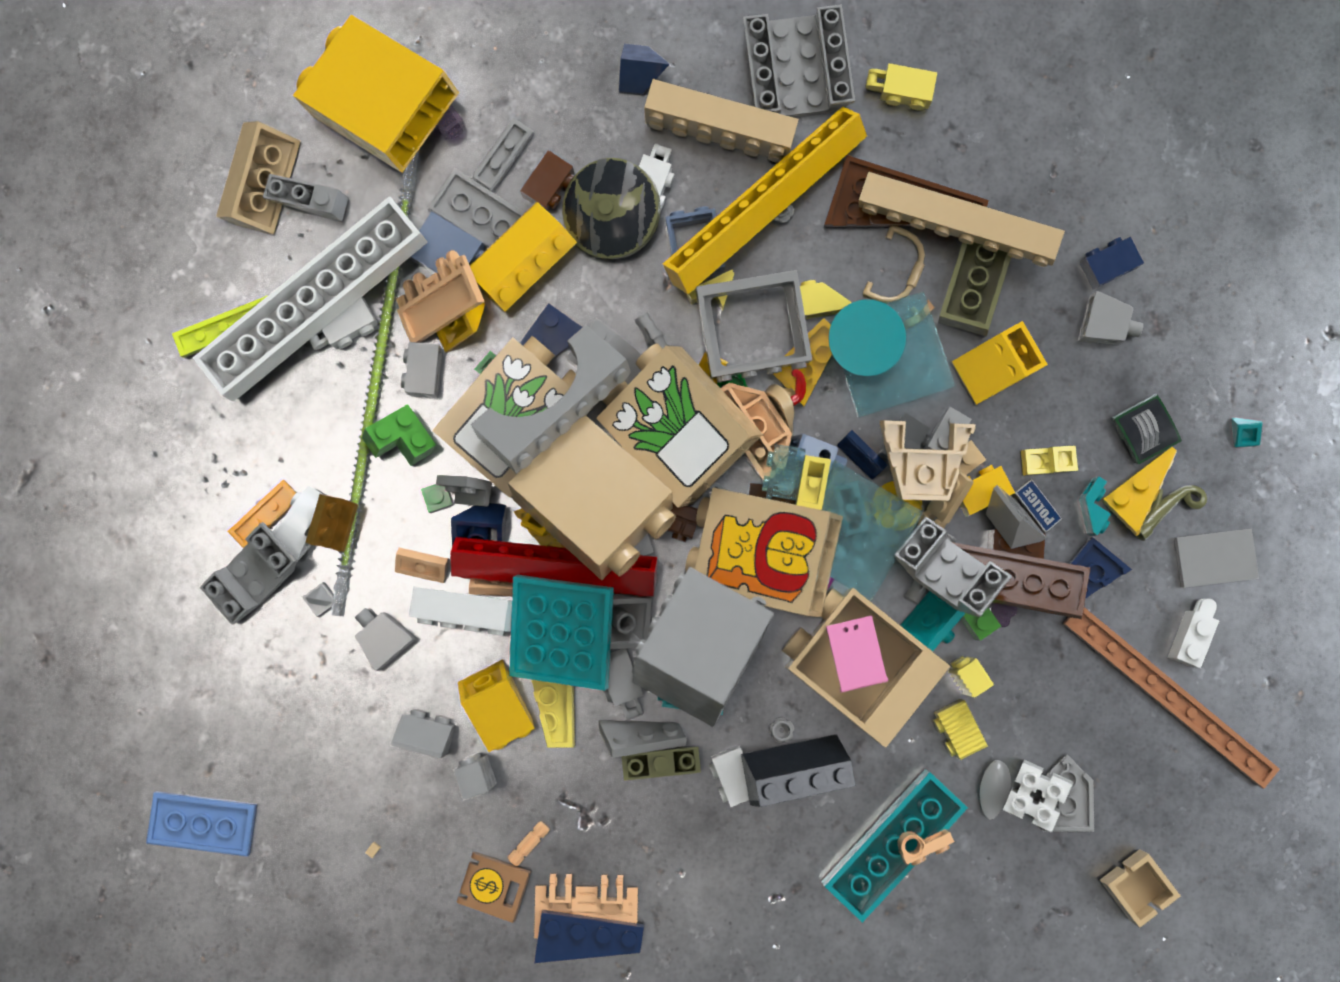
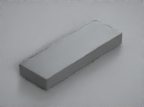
[471,118,534,192]

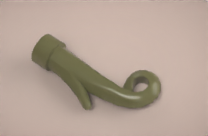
[1132,485,1208,541]

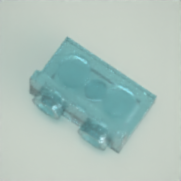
[762,444,805,500]

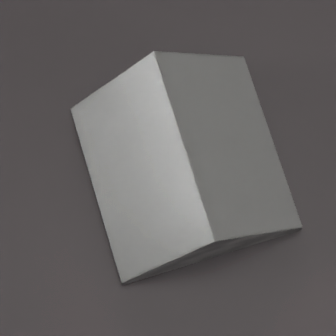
[986,485,1046,549]

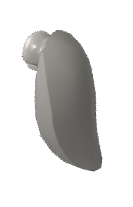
[980,760,1011,819]

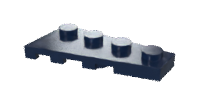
[534,910,644,963]

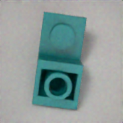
[1079,476,1111,536]

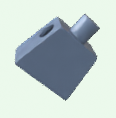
[786,434,847,472]

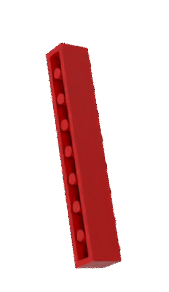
[450,537,658,597]

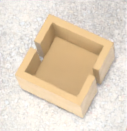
[1100,849,1180,928]

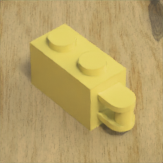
[866,63,937,110]

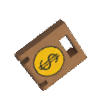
[457,852,531,923]

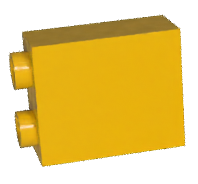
[293,15,459,173]

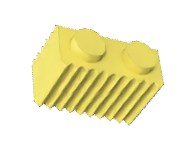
[948,656,994,697]
[933,699,988,760]

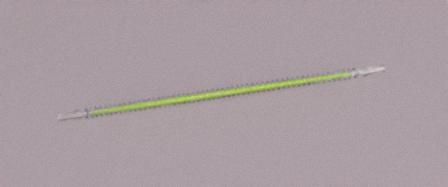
[331,152,419,617]

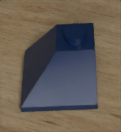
[451,503,506,546]

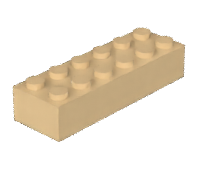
[644,79,799,163]

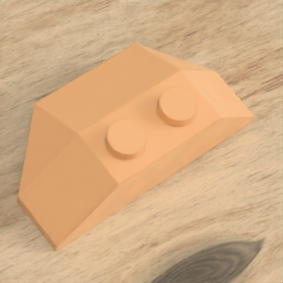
[720,383,792,481]

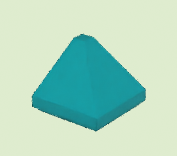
[1231,418,1263,447]

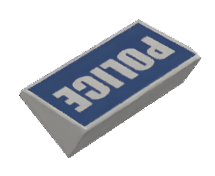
[1012,479,1062,533]

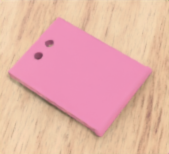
[826,616,888,693]

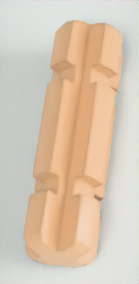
[508,821,549,866]

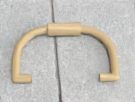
[863,226,925,304]

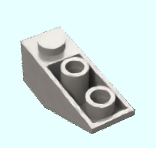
[263,174,349,221]

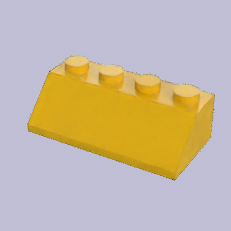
[470,202,577,311]

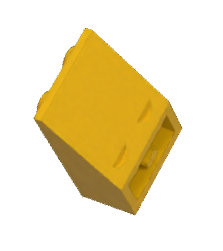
[952,321,1048,405]

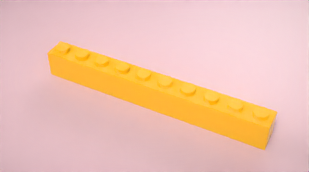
[663,107,867,294]

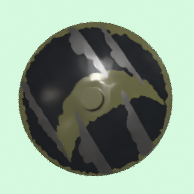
[562,158,661,259]

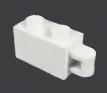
[639,143,674,210]
[309,297,379,350]
[1167,599,1219,668]

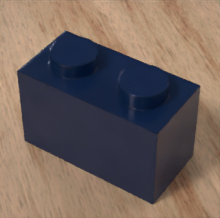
[1080,237,1144,290]

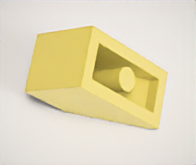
[800,280,852,320]

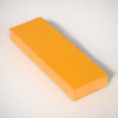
[227,480,296,548]

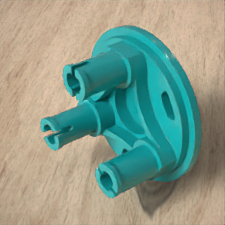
[829,299,906,376]

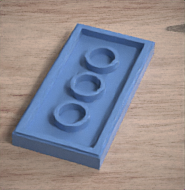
[146,791,257,856]

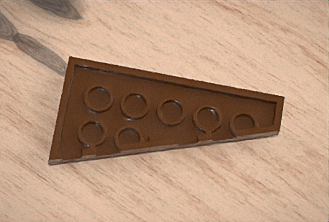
[824,155,989,227]

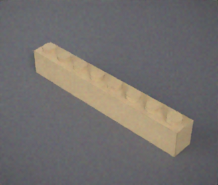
[859,172,1065,267]

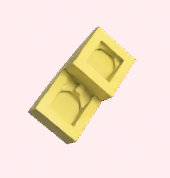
[1021,446,1078,475]

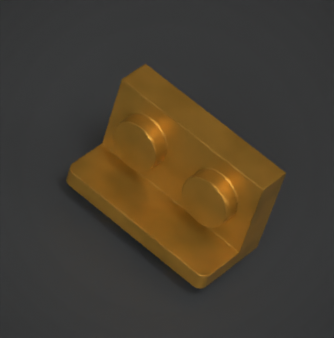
[305,494,358,552]

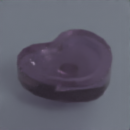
[991,603,1018,627]

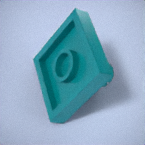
[900,591,965,652]

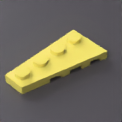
[531,679,575,748]

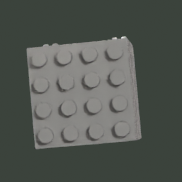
[631,567,774,727]

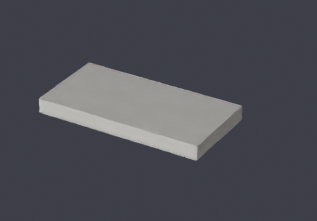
[427,168,524,249]

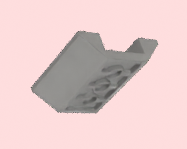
[743,4,855,118]

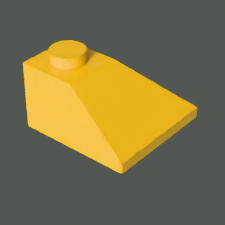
[436,302,485,352]

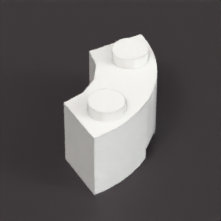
[272,485,322,561]

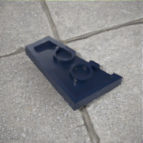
[520,303,583,357]

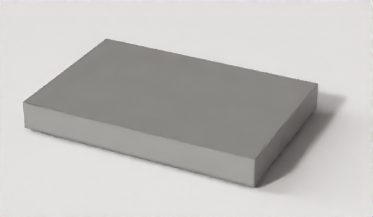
[1174,529,1259,588]

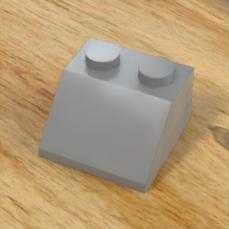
[390,709,456,759]

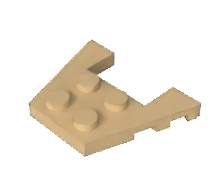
[880,420,975,501]

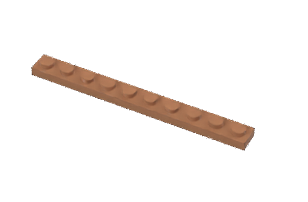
[1063,607,1280,789]

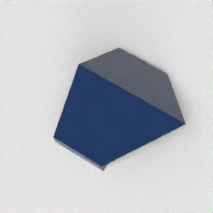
[619,43,670,95]

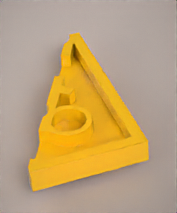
[1103,447,1177,536]

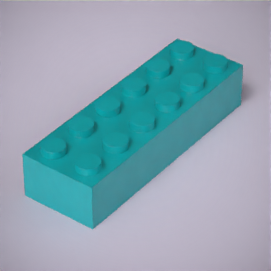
[821,769,968,923]

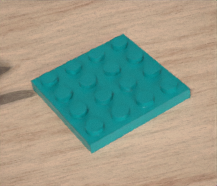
[509,575,614,691]

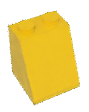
[458,659,535,752]

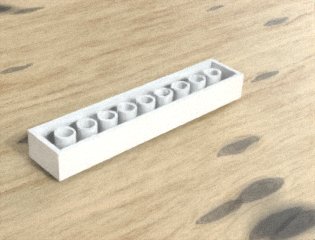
[193,196,428,402]

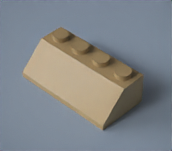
[216,121,300,234]

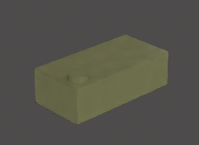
[938,242,1011,336]

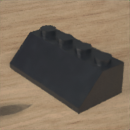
[741,734,856,807]

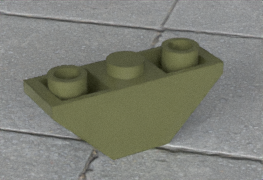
[622,746,701,781]

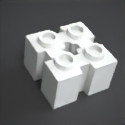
[1003,760,1073,832]

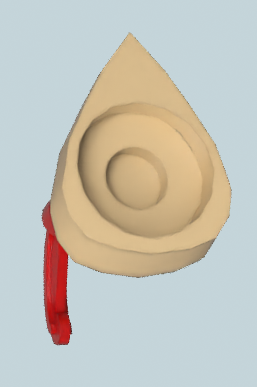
[764,369,806,436]

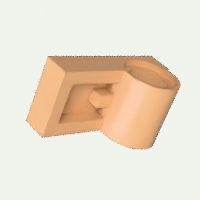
[898,829,954,865]

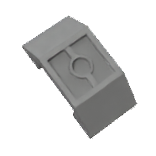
[894,517,1012,617]
[200,522,297,625]

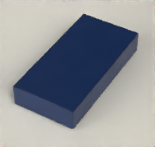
[837,430,888,480]

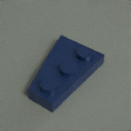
[1069,537,1132,599]

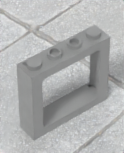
[696,270,812,383]

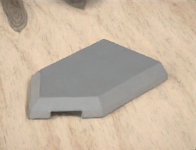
[1042,754,1094,832]

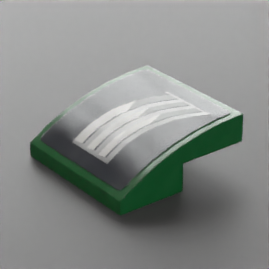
[1112,394,1182,465]

